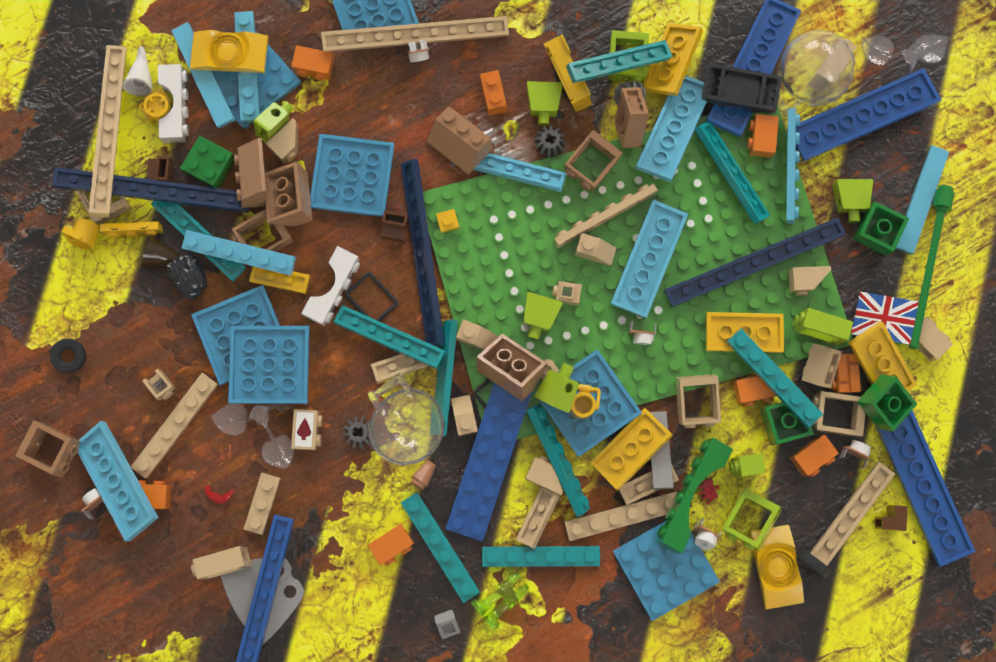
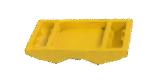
[190,30,268,73]
[750,525,804,609]

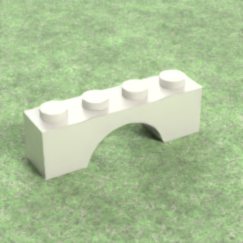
[158,64,189,143]
[301,246,360,326]

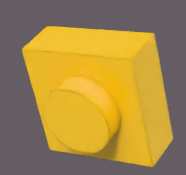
[436,209,459,233]

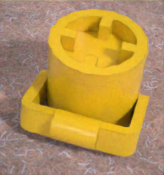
[138,89,173,123]
[61,218,100,250]
[570,384,601,419]

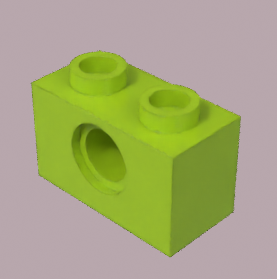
[729,454,765,477]

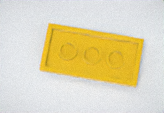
[643,23,703,96]
[706,312,784,353]
[848,321,917,391]
[590,408,673,491]

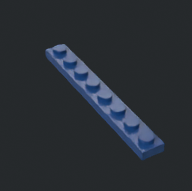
[236,515,295,662]

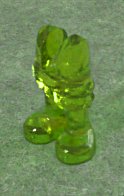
[471,572,529,631]

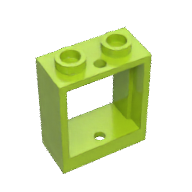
[607,30,649,82]
[792,308,853,345]
[722,488,782,551]

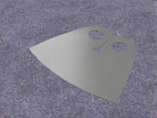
[221,558,304,644]

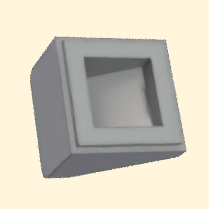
[434,610,461,639]

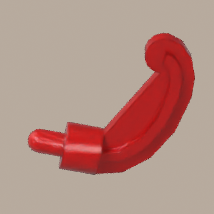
[205,485,234,503]

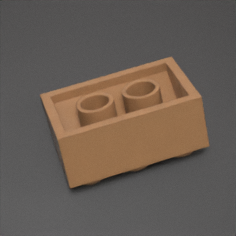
[427,106,493,175]
[234,138,266,208]
[265,162,313,226]
[477,334,547,401]

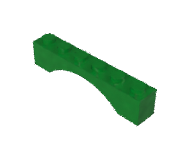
[656,438,733,554]

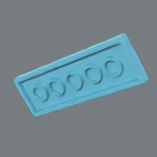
[636,75,707,183]
[610,200,688,319]
[78,421,158,541]

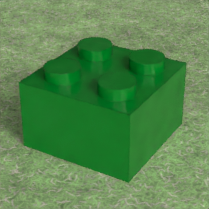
[180,136,234,189]
[853,202,909,256]
[857,375,917,432]
[760,402,814,446]

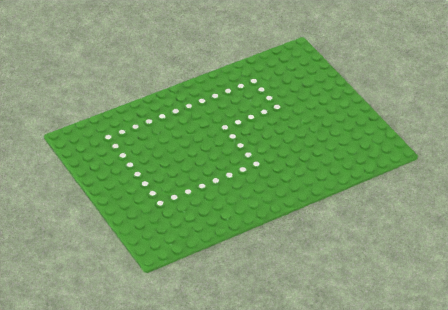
[423,106,853,440]

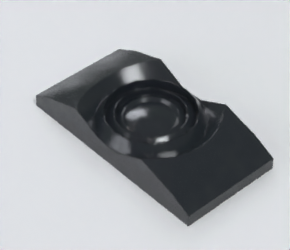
[701,63,782,113]

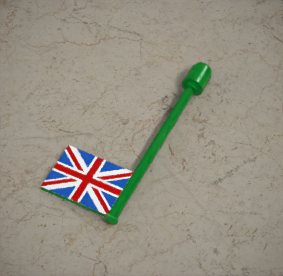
[851,185,955,350]

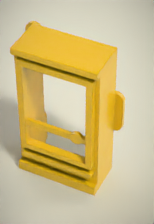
[544,34,593,112]

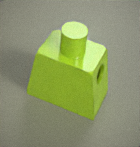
[526,81,563,126]
[254,101,294,144]
[832,179,873,223]
[523,292,563,340]
[534,363,579,413]

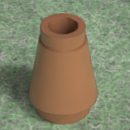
[410,460,436,490]

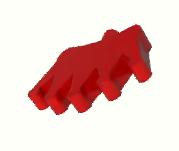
[697,479,720,505]

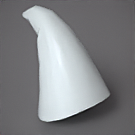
[122,46,153,96]

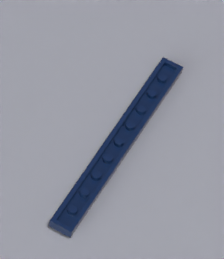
[401,159,445,347]
[52,167,249,213]
[664,218,846,308]

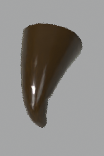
[140,237,179,267]

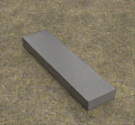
[650,411,673,490]

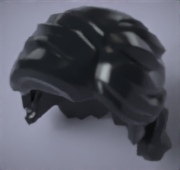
[165,254,207,300]

